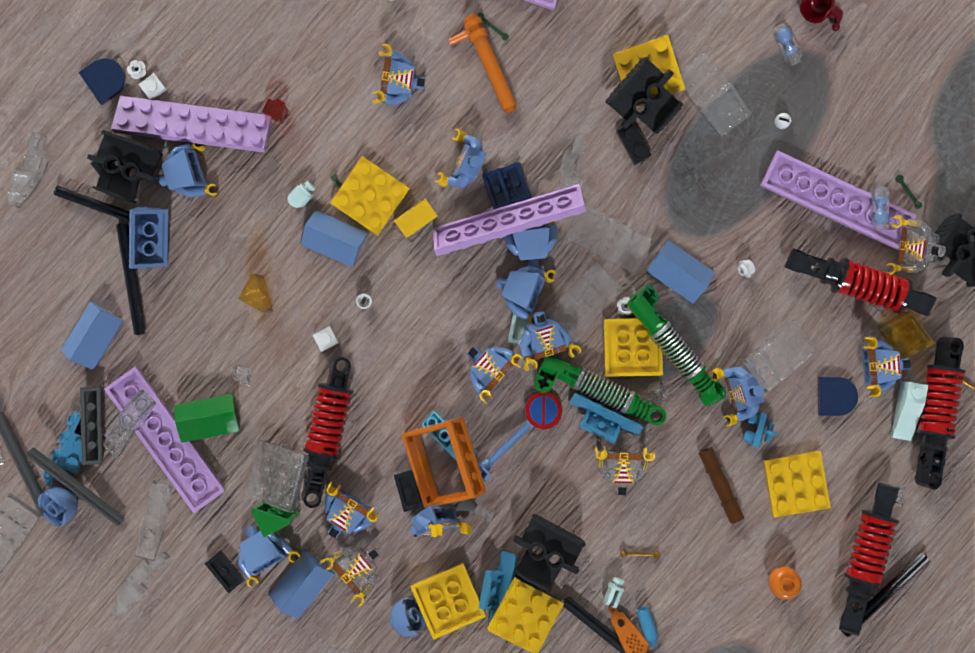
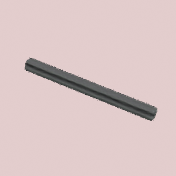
[0,411,47,517]
[26,447,125,526]

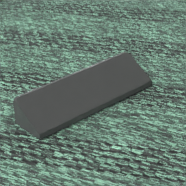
[80,387,102,465]

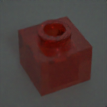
[262,98,289,124]

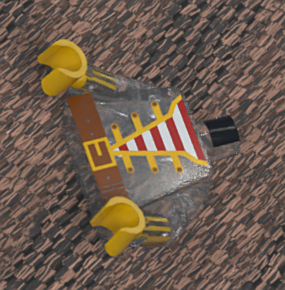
[886,215,946,275]
[594,446,655,495]
[320,547,381,608]

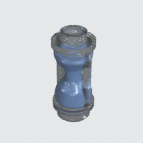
[773,22,804,67]
[870,186,891,230]

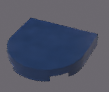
[79,58,126,105]
[818,377,858,416]

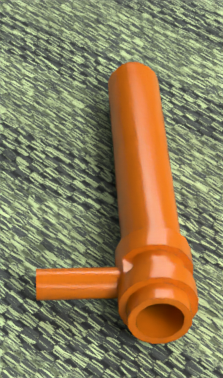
[449,14,517,114]

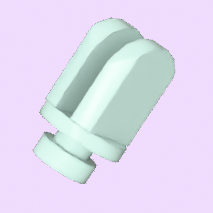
[288,181,316,208]
[603,577,625,608]

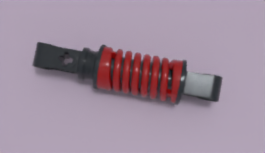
[784,248,937,316]
[915,337,966,490]
[301,356,354,508]
[839,482,900,636]

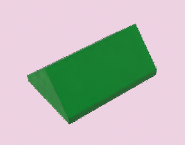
[174,394,239,443]
[251,500,301,537]

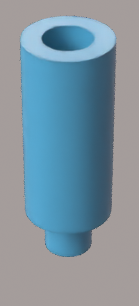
[636,606,659,647]

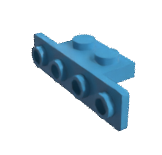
[569,393,644,444]
[43,410,82,486]
[479,551,518,625]

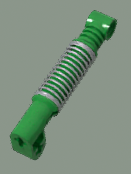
[626,285,726,406]
[534,355,667,426]

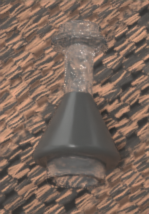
[452,490,495,522]

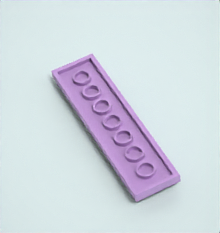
[111,96,272,153]
[760,151,917,250]
[433,184,586,256]
[104,366,227,513]

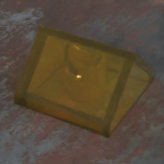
[238,273,273,313]
[879,311,935,359]

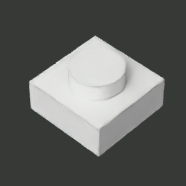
[138,73,167,100]
[313,326,339,352]

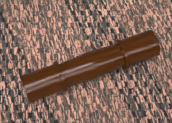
[698,447,744,524]

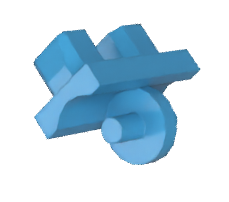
[743,413,778,448]

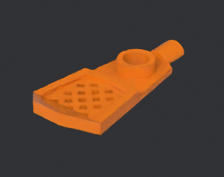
[607,606,648,653]

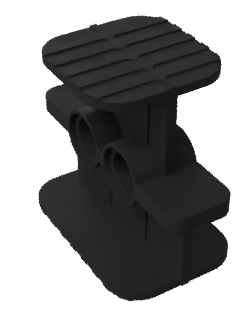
[605,57,683,134]
[87,130,163,203]
[927,213,975,287]
[513,514,586,592]

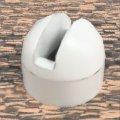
[775,113,791,129]
[356,293,372,309]

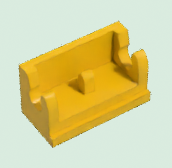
[394,198,438,238]

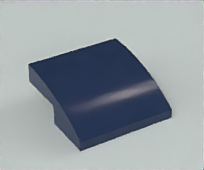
[482,162,532,209]

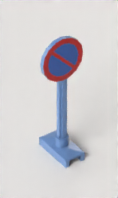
[478,392,562,481]

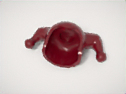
[800,0,843,32]

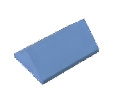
[129,206,168,269]
[300,210,368,267]
[646,240,715,304]
[61,301,124,370]
[269,549,335,619]

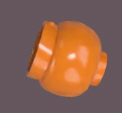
[768,566,802,600]

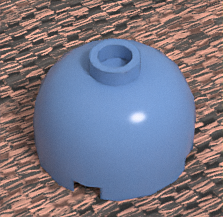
[38,487,78,526]
[390,596,426,637]

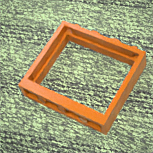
[401,417,487,508]

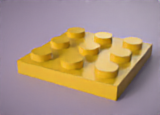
[613,34,685,107]
[330,156,410,236]
[603,318,663,377]
[763,451,831,518]
[410,562,486,640]
[487,577,564,653]

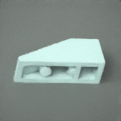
[891,381,928,441]

